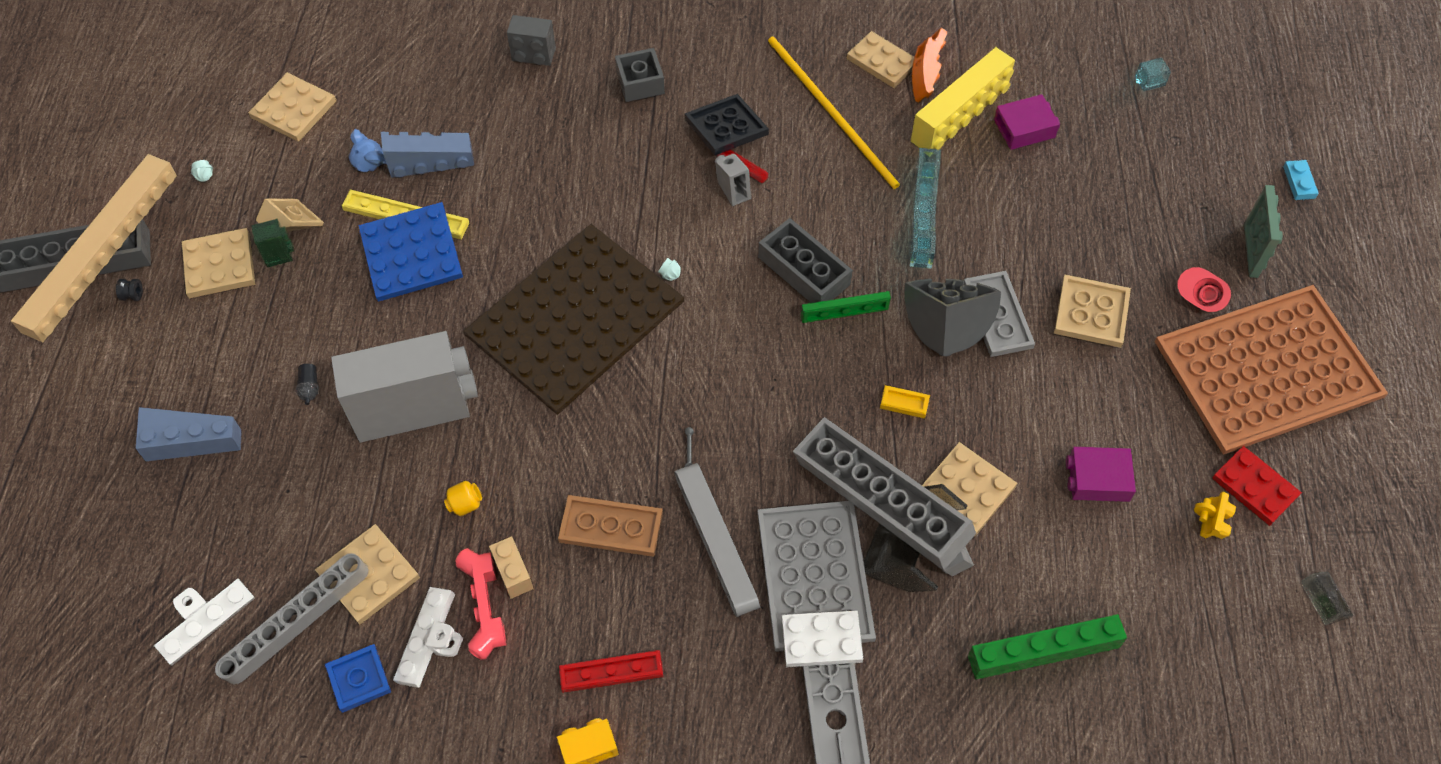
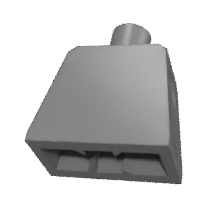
[715,154,751,206]

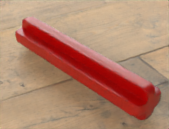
[717,150,768,183]

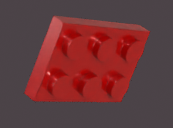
[1212,446,1302,526]

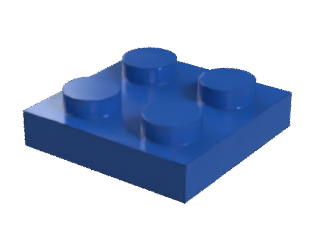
[325,644,391,713]

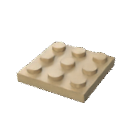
[248,73,337,142]
[182,228,255,298]
[1054,275,1131,348]
[922,442,1017,537]
[315,524,420,625]

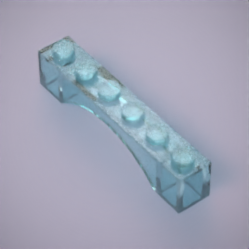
[910,148,941,268]

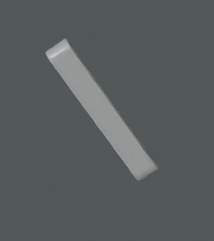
[674,463,760,617]
[215,553,368,684]

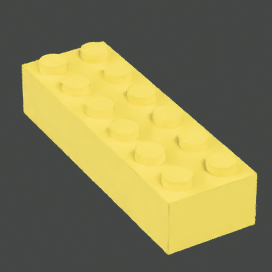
[911,47,1015,155]

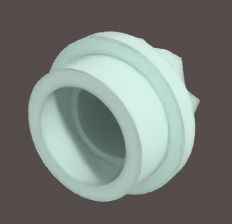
[191,160,213,182]
[658,258,680,281]

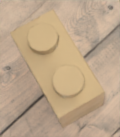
[489,536,534,599]

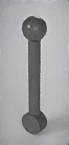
[684,427,694,467]

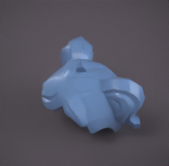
[349,129,386,172]

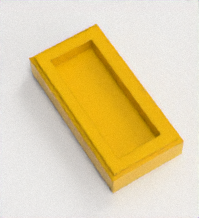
[880,385,930,419]

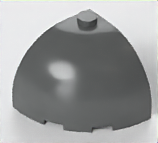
[905,279,1001,356]

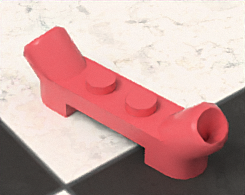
[455,548,507,660]

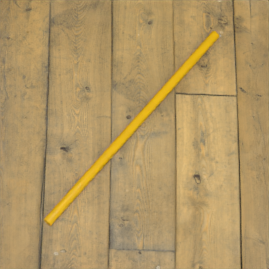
[768,36,900,189]

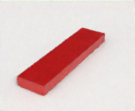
[559,650,664,693]

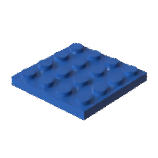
[359,202,463,302]

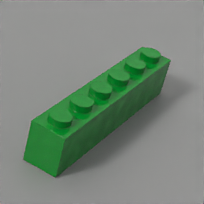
[968,614,1127,680]

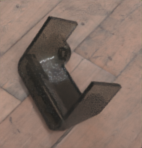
[863,484,968,592]

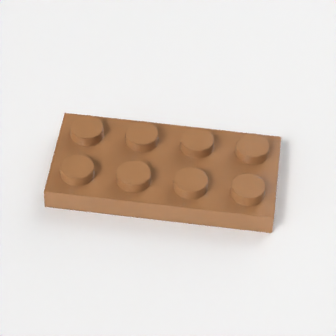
[558,495,663,557]

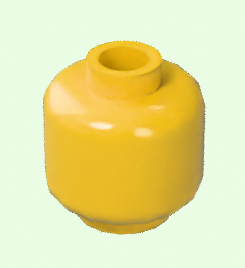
[444,481,482,516]

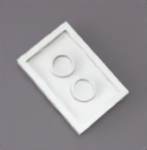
[782,611,863,667]

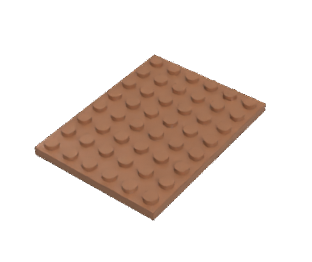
[1155,285,1388,455]

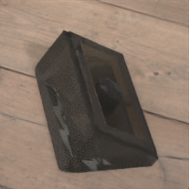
[1301,571,1353,625]

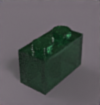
[251,219,295,268]

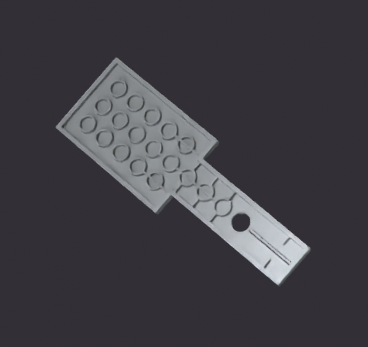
[757,501,876,764]

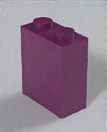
[994,94,1060,150]
[1066,447,1136,502]

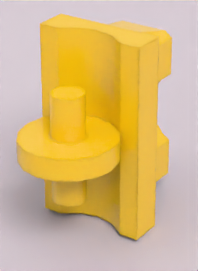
[1194,492,1236,539]

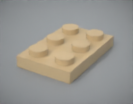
[847,31,914,88]

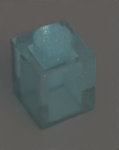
[1135,57,1171,91]

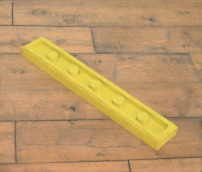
[342,190,469,240]

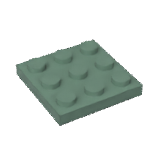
[1244,185,1283,278]

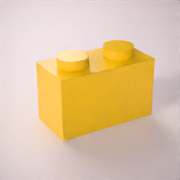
[557,718,619,764]

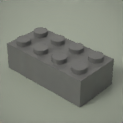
[758,218,853,303]

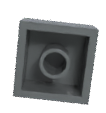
[507,15,556,66]
[615,48,665,102]

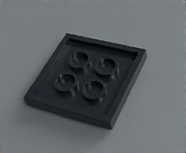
[684,94,769,155]

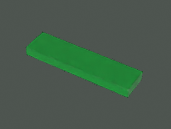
[801,291,891,323]

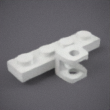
[154,579,255,666]
[393,587,463,688]

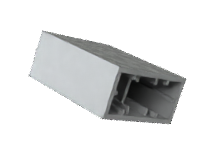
[331,331,478,443]

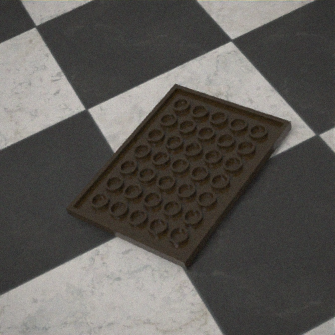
[463,224,684,415]

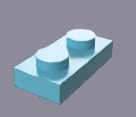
[1283,160,1319,200]

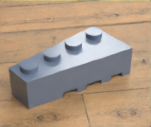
[381,132,474,178]
[136,407,241,461]

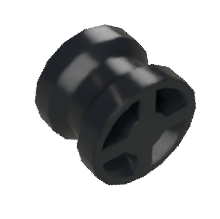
[116,279,143,301]

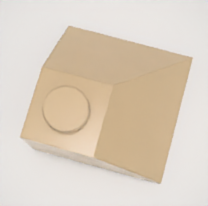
[256,199,324,233]

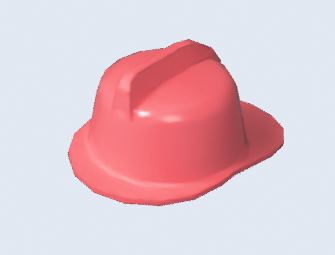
[1178,267,1231,312]

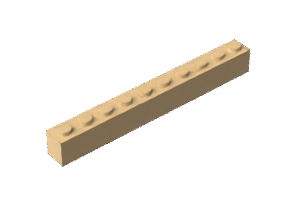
[11,154,177,342]

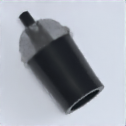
[295,363,319,405]

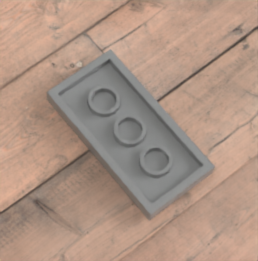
[964,271,1035,357]

